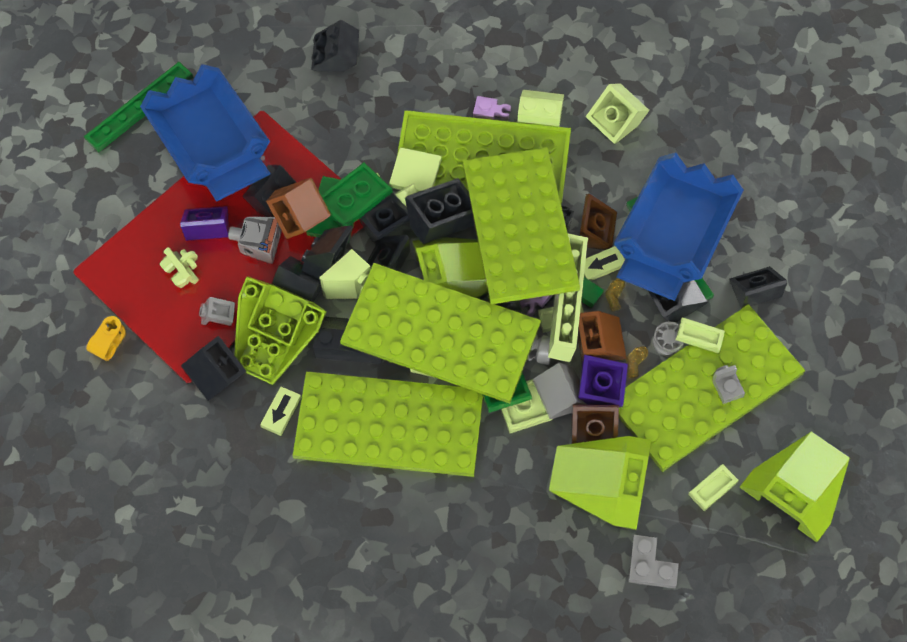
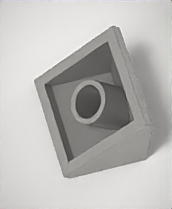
[533,363,587,419]

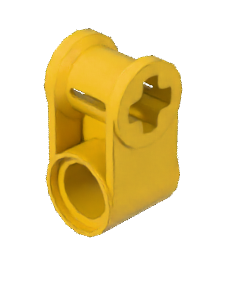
[86,316,126,361]

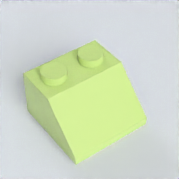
[586,83,649,144]
[518,90,564,127]
[320,249,371,299]

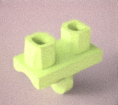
[159,247,199,288]

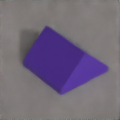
[180,206,229,241]
[578,355,628,407]

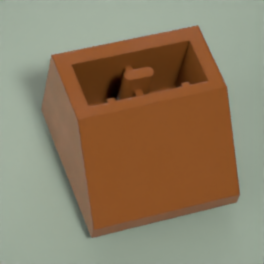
[266,178,331,239]
[577,311,627,363]

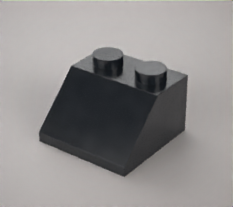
[301,225,353,280]

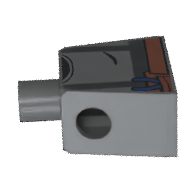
[228,217,282,264]

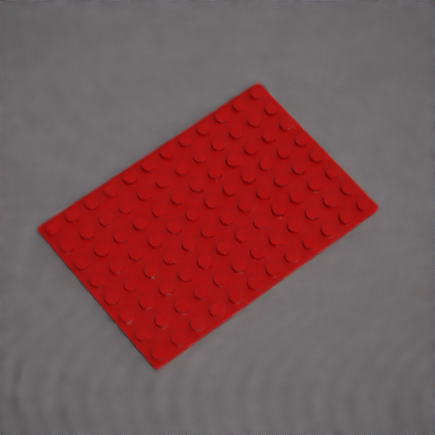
[73,111,363,383]

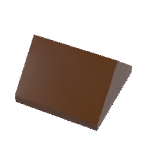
[580,193,617,250]
[571,405,619,444]

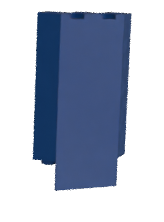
[140,64,271,202]
[614,152,744,301]

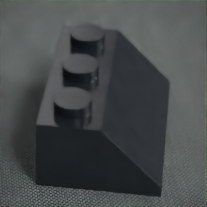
[405,178,475,244]
[313,316,382,364]

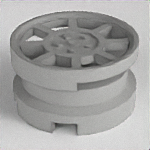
[653,321,684,357]

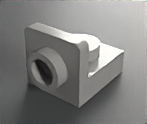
[199,297,235,326]
[712,365,745,404]

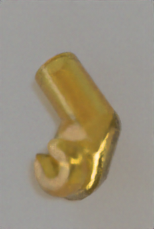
[605,279,625,312]
[626,346,649,378]

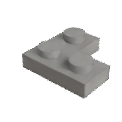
[629,535,679,589]

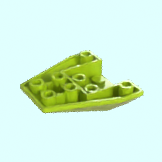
[412,237,488,299]
[234,277,327,385]
[740,431,850,542]
[549,436,652,530]

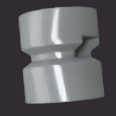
[527,335,551,365]

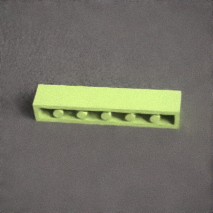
[548,234,588,362]

